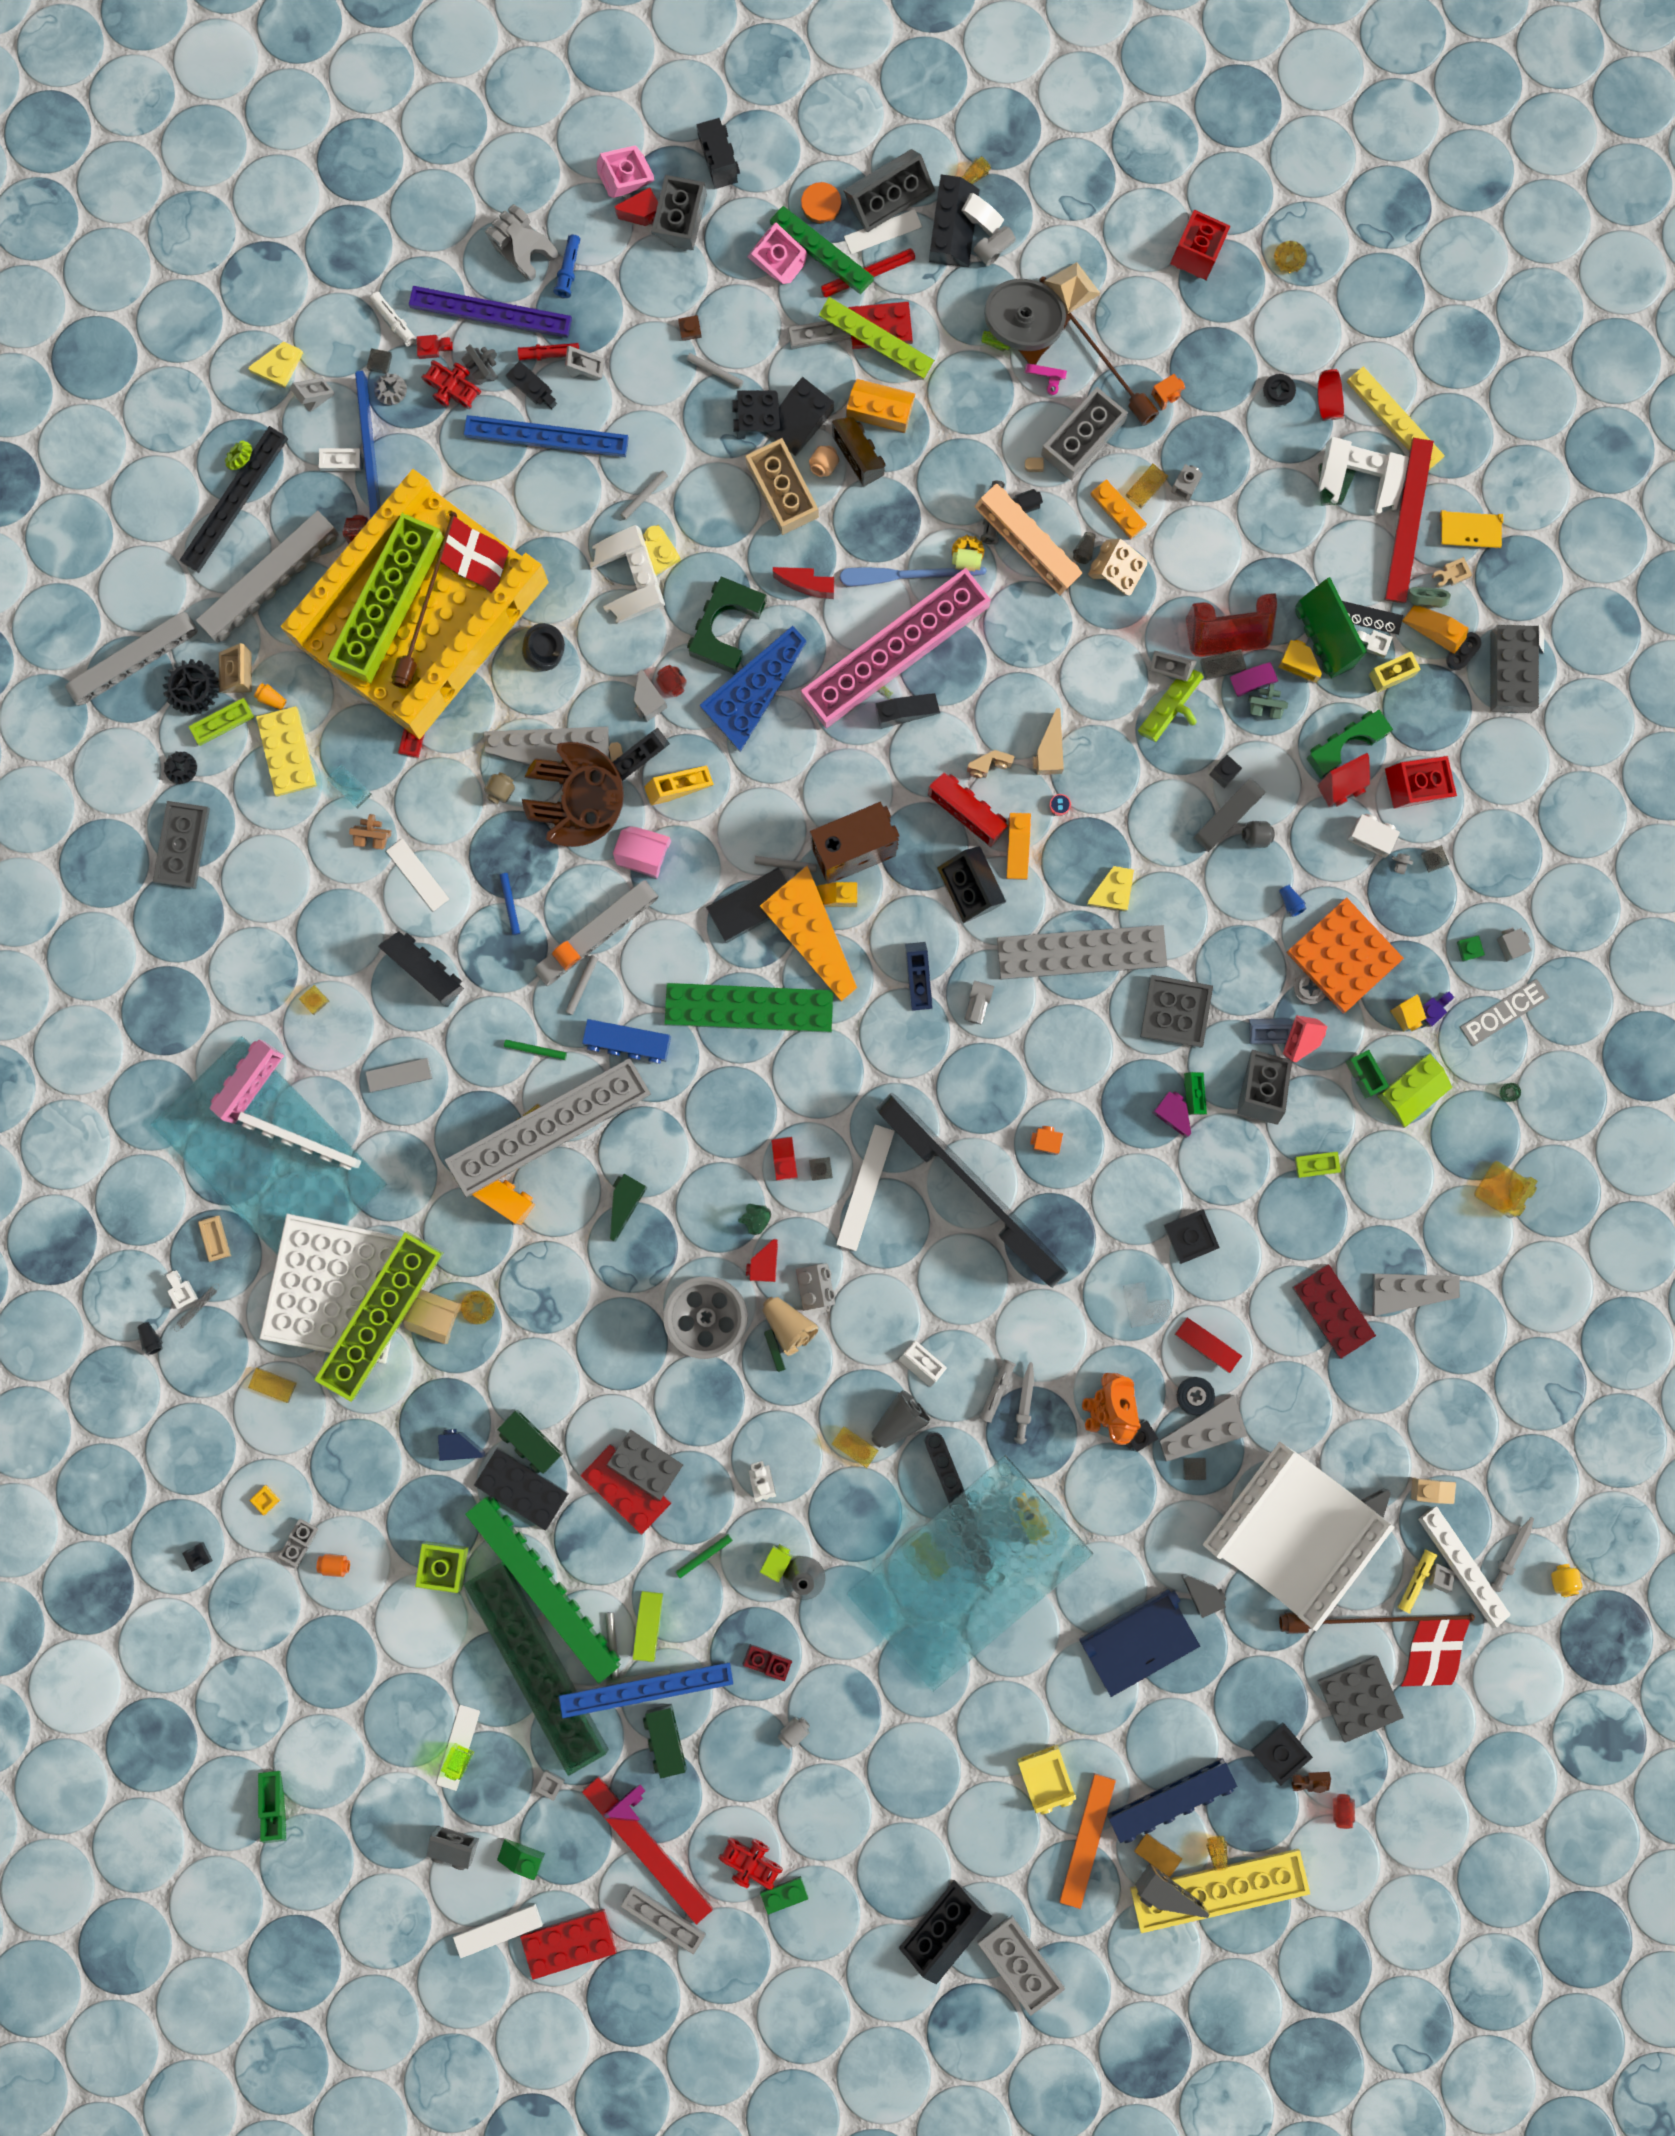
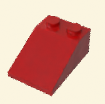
[1170,210,1231,281]
[1317,753,1370,807]
[1385,756,1457,809]

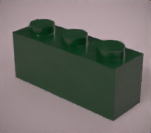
[497,1410,563,1474]
[643,1704,687,1779]

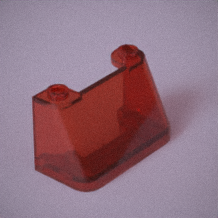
[1186,593,1277,657]

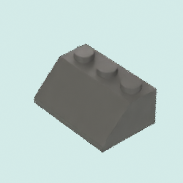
[651,175,707,250]

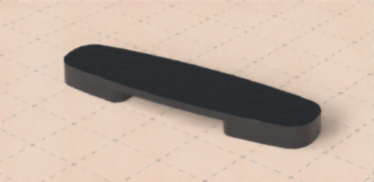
[876,1093,1068,1288]

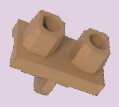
[349,814,392,849]

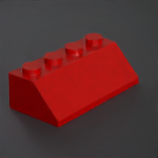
[928,773,1008,847]

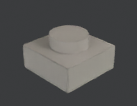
[1429,1564,1455,1593]
[535,1769,565,1801]

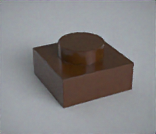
[678,315,702,341]

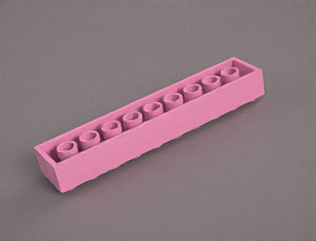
[801,568,991,729]

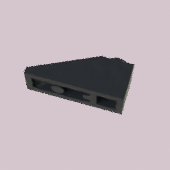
[875,693,940,729]
[613,728,670,781]

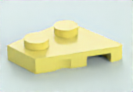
[248,341,303,388]
[1087,866,1134,911]

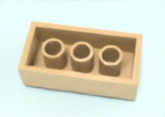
[745,438,819,535]

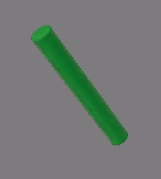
[504,1039,567,1060]
[676,1534,733,1578]

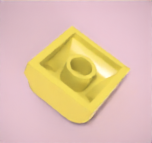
[643,525,681,576]

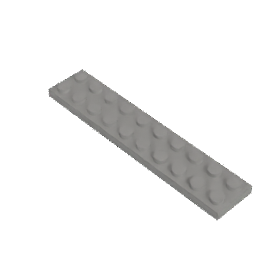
[444,1058,651,1198]

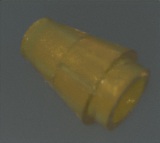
[962,156,991,184]
[1206,1836,1228,1871]

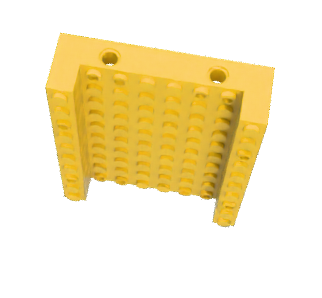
[280,469,549,740]

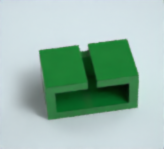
[1345,1050,1389,1098]

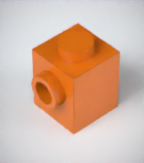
[1030,1126,1063,1155]

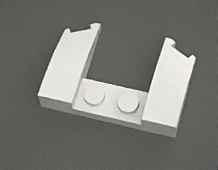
[1318,437,1409,515]
[590,525,665,623]

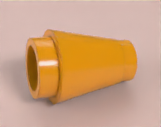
[254,683,287,710]

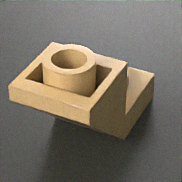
[967,750,1015,779]

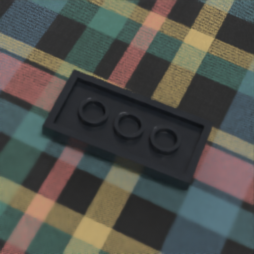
[474,1448,569,1531]

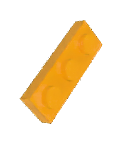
[1090,479,1147,539]

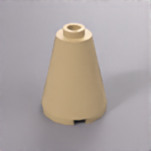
[762,1297,819,1356]

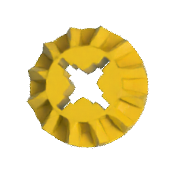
[952,535,984,561]

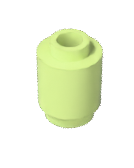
[952,548,982,572]

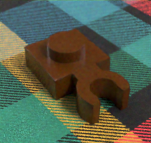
[1291,1772,1331,1793]

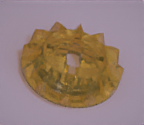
[1274,241,1307,274]
[461,1291,495,1325]

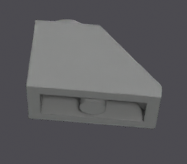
[634,670,667,722]

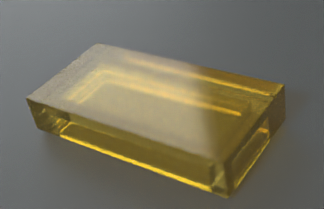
[248,1368,297,1403]

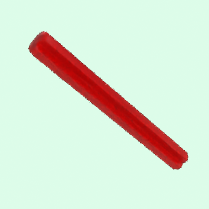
[821,248,915,297]

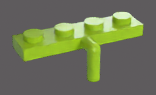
[1137,669,1204,742]

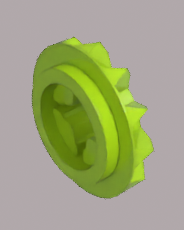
[225,440,252,470]

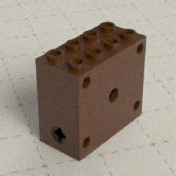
[810,801,900,884]

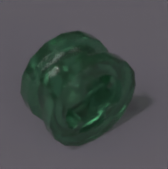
[1499,1083,1521,1102]

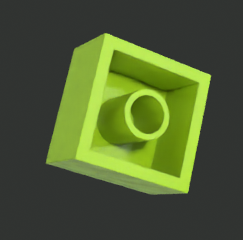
[415,1541,468,1593]

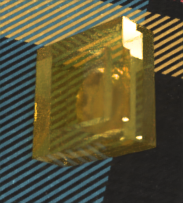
[299,985,329,1015]

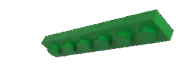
[770,206,874,295]

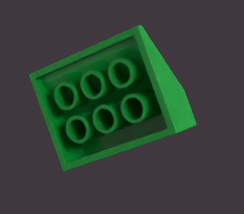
[1295,577,1367,679]

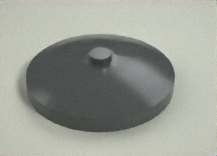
[984,279,1066,351]

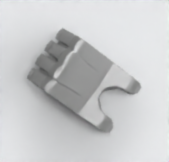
[485,204,558,281]

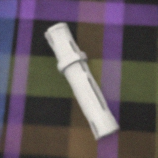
[369,292,416,346]

